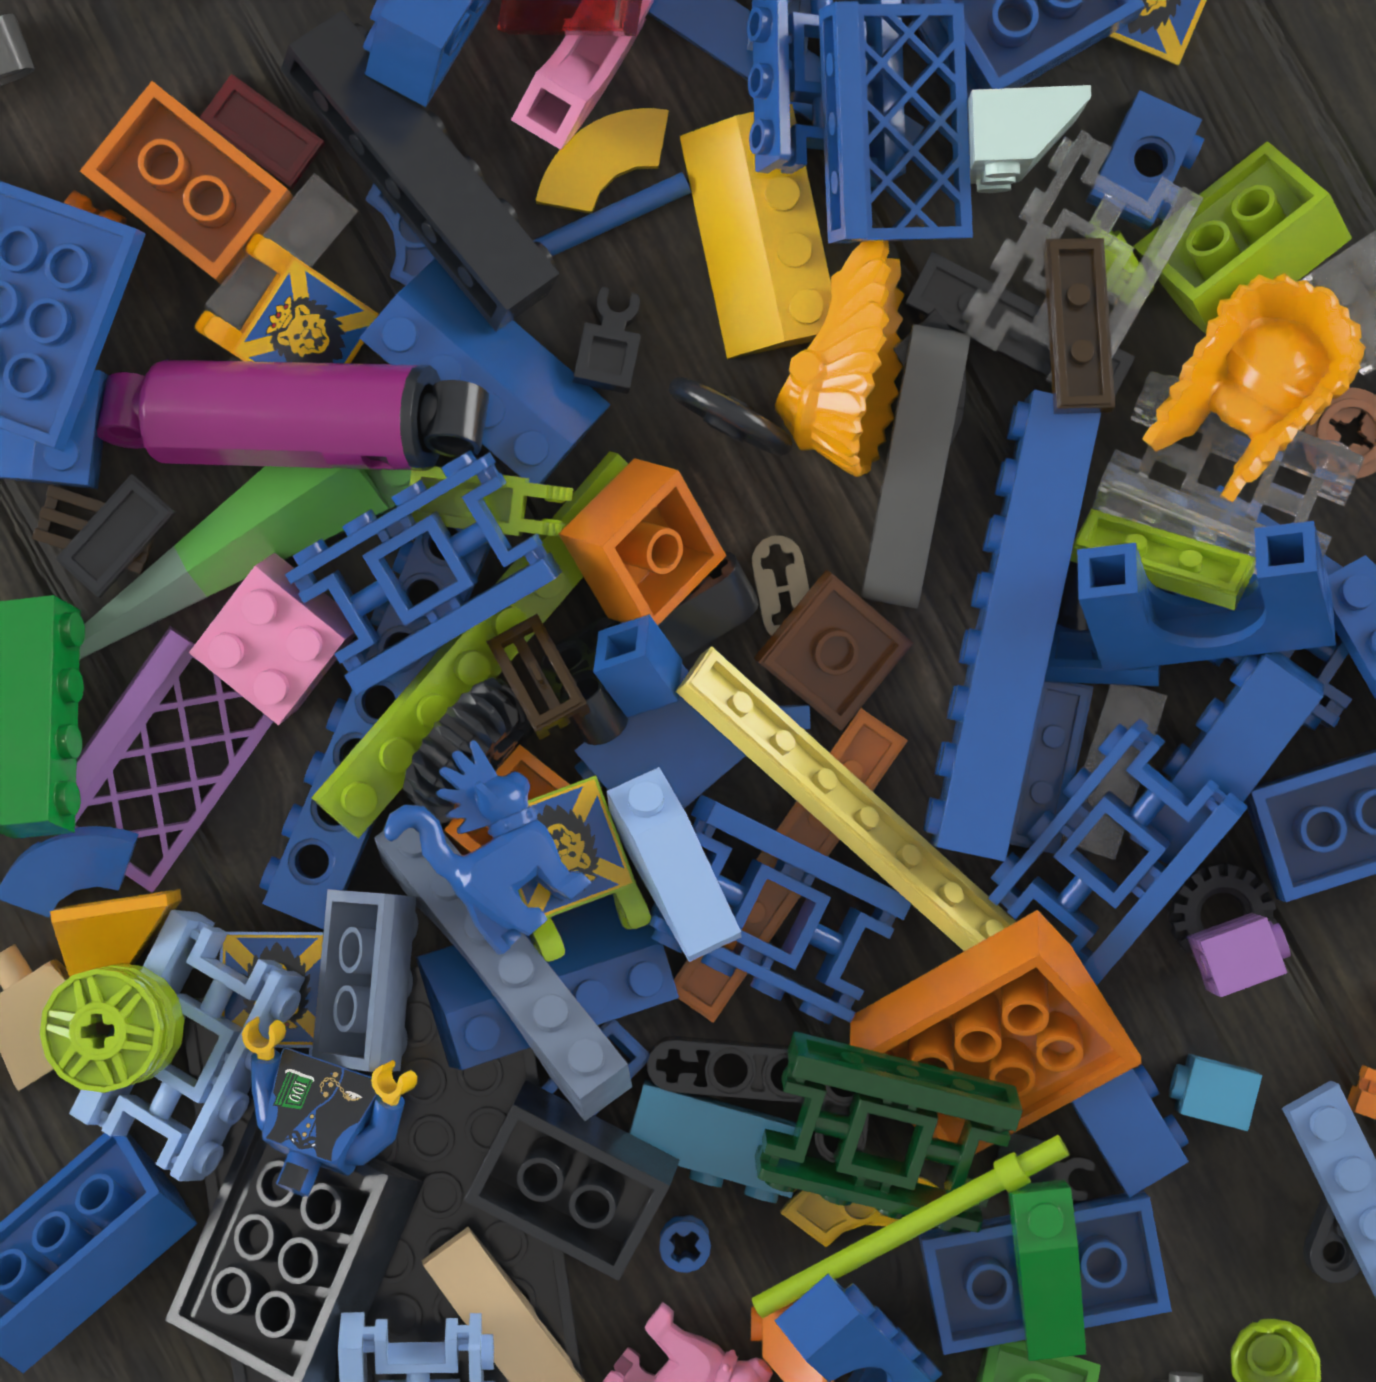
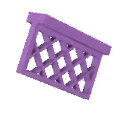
[75,625,273,893]

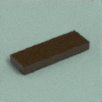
[1043,238,1115,414]

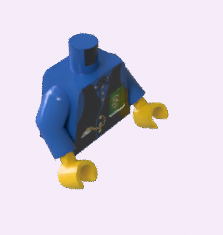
[242,1016,417,1197]

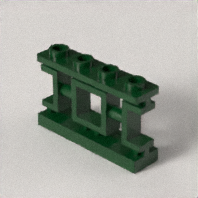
[755,1031,1023,1233]

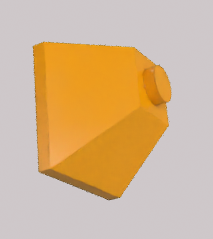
[50,889,182,977]

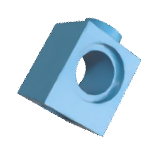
[1169,1054,1262,1131]

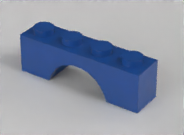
[774,1274,943,1382]

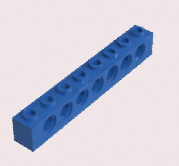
[259,527,491,930]

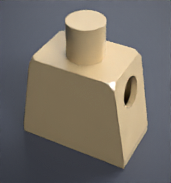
[0,944,113,1091]

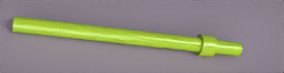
[752,1135,1069,1319]

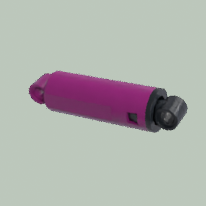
[96,360,489,471]

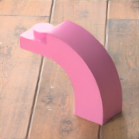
[511,0,654,150]

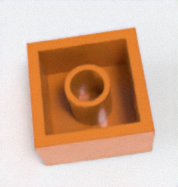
[558,458,726,625]

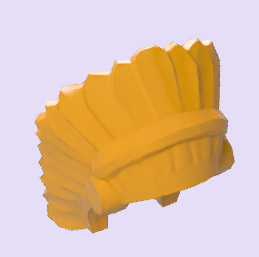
[775,241,905,477]
[1142,273,1366,503]

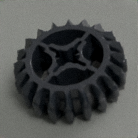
[403,677,534,824]

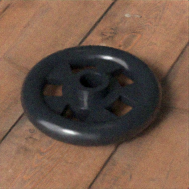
[669,377,793,456]

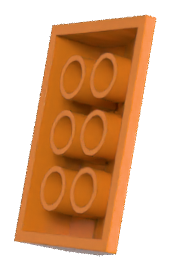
[850,910,1141,1154]

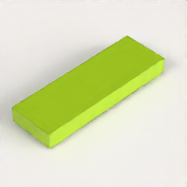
[1070,509,1256,610]

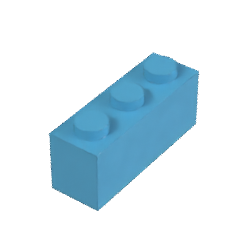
[629,1079,797,1203]

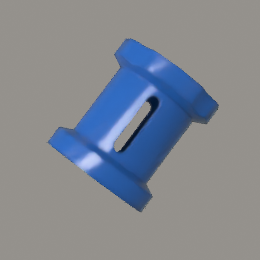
[659,1215,711,1273]

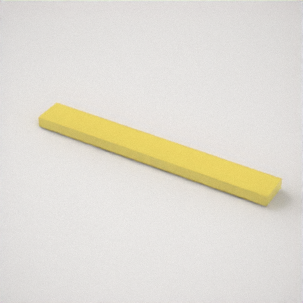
[675,646,1016,951]

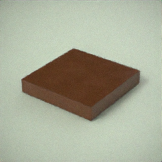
[753,570,913,731]

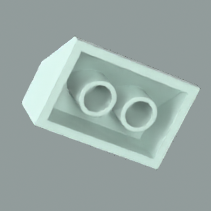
[967,85,1091,193]

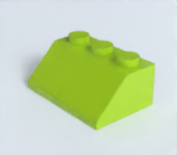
[1133,141,1352,334]

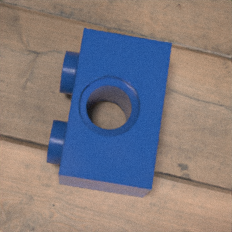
[1085,90,1205,230]

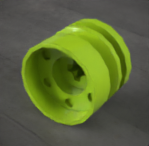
[39,963,185,1093]

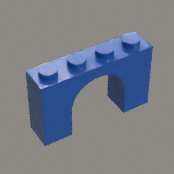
[1077,521,1336,672]

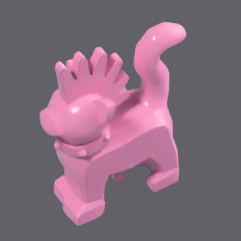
[602,1302,773,1382]

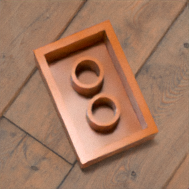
[80,81,294,286]

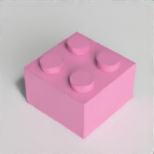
[189,553,356,726]

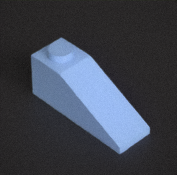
[607,767,742,962]

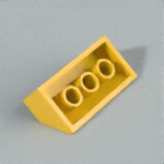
[680,104,832,360]

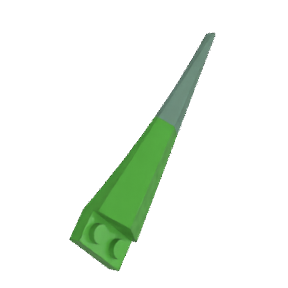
[80,466,411,659]

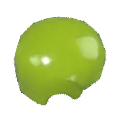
[1230,1319,1321,1382]

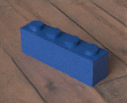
[1130,652,1324,865]
[1070,1064,1189,1198]

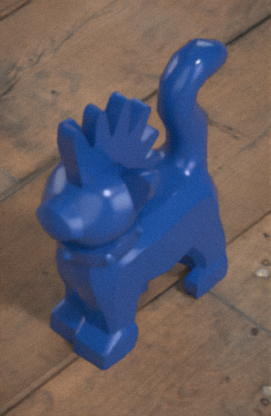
[384,741,591,955]

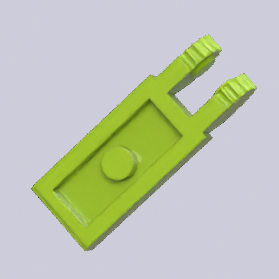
[409,466,573,537]

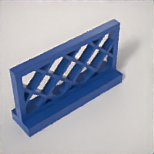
[818,1,973,244]

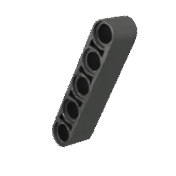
[861,324,970,609]

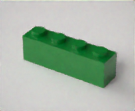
[0,595,85,839]

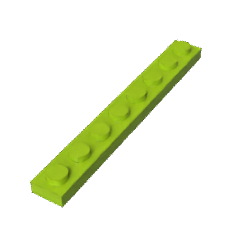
[311,451,628,839]

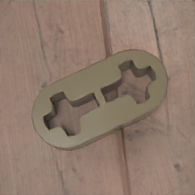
[752,536,810,636]

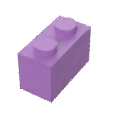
[1187,913,1291,997]

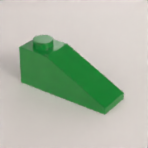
[1007,1179,1086,1361]

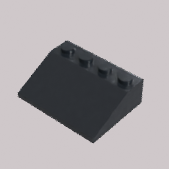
[165,1108,423,1382]

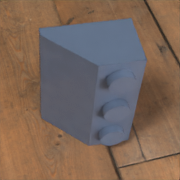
[312,889,418,1072]

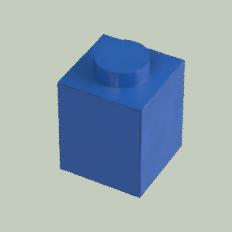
[593,614,682,717]

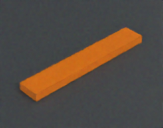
[674,708,908,1023]

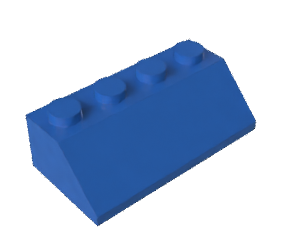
[359,258,611,484]
[415,894,679,1070]
[0,1132,198,1373]

